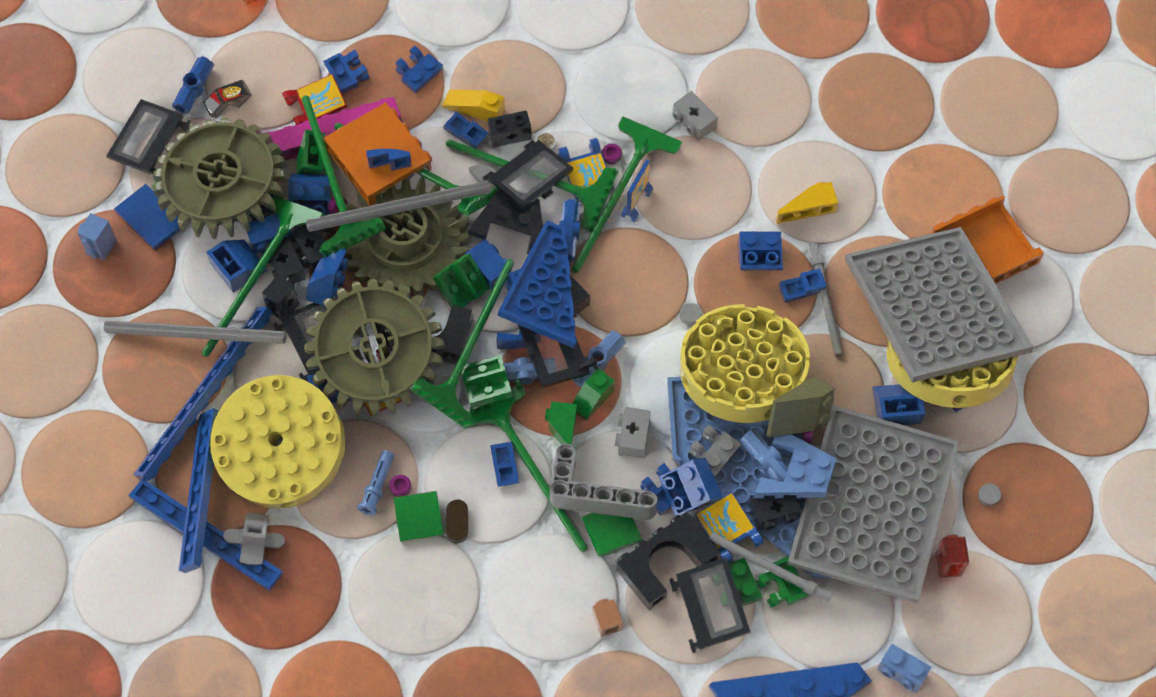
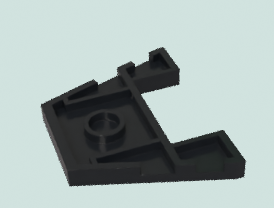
[468,189,543,254]

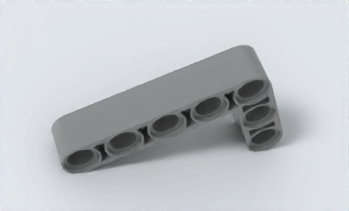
[550,444,657,520]

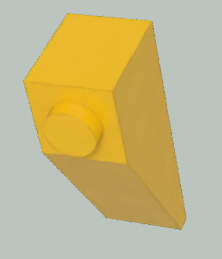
[442,89,505,122]
[776,182,838,224]

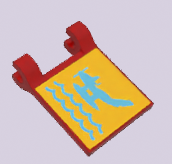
[282,74,347,125]

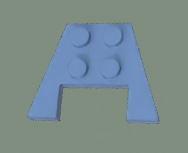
[755,434,836,498]

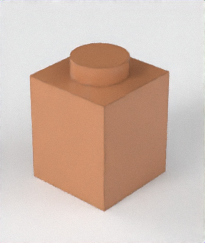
[592,599,623,637]

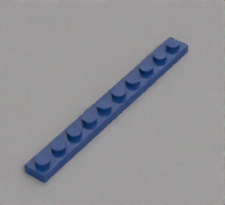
[133,307,273,481]

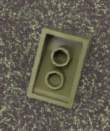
[767,376,835,437]

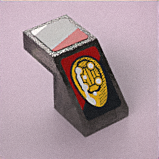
[203,80,252,118]

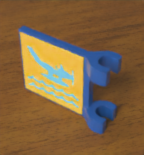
[558,138,614,200]
[621,159,653,222]
[695,492,764,563]

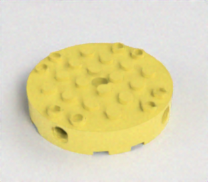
[680,304,810,423]
[886,340,1018,408]
[210,375,345,509]

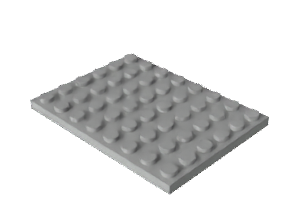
[845,227,1033,383]
[787,405,959,603]

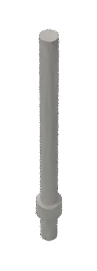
[809,241,843,357]
[709,532,833,602]

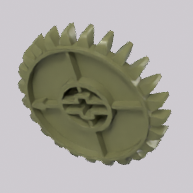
[153,118,288,239]
[336,177,471,296]
[304,279,445,416]

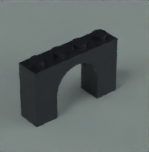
[379,296,473,364]
[616,512,720,611]

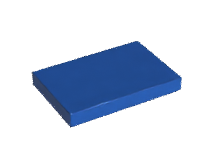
[114,184,180,251]

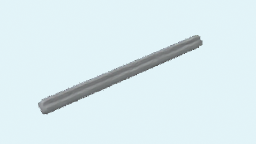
[306,181,491,232]
[103,321,286,344]

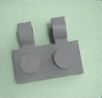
[689,425,741,478]

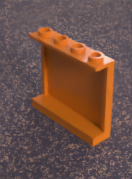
[324,102,432,206]
[932,195,1044,284]

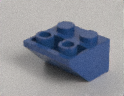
[288,174,333,216]
[738,231,783,270]
[206,239,268,293]
[306,249,348,305]
[872,384,926,425]
[659,457,723,516]

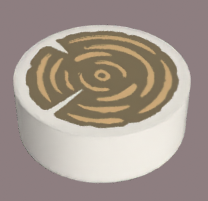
[536,132,556,151]

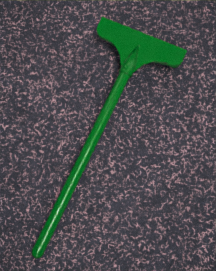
[302,95,386,257]
[572,116,682,273]
[334,123,498,216]
[446,140,619,232]
[202,195,324,357]
[410,259,514,429]
[467,380,587,552]

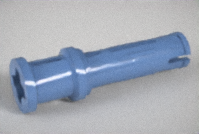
[357,450,395,516]

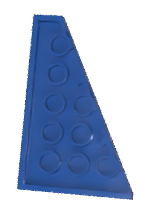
[497,220,577,348]
[709,662,872,697]

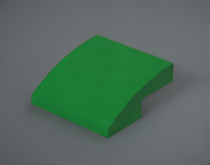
[433,253,490,308]
[462,355,513,409]
[393,491,444,542]
[582,502,642,557]

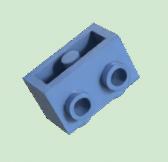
[78,213,117,260]
[877,643,932,693]

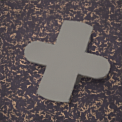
[223,513,285,565]

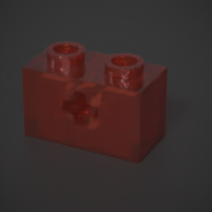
[936,534,969,578]

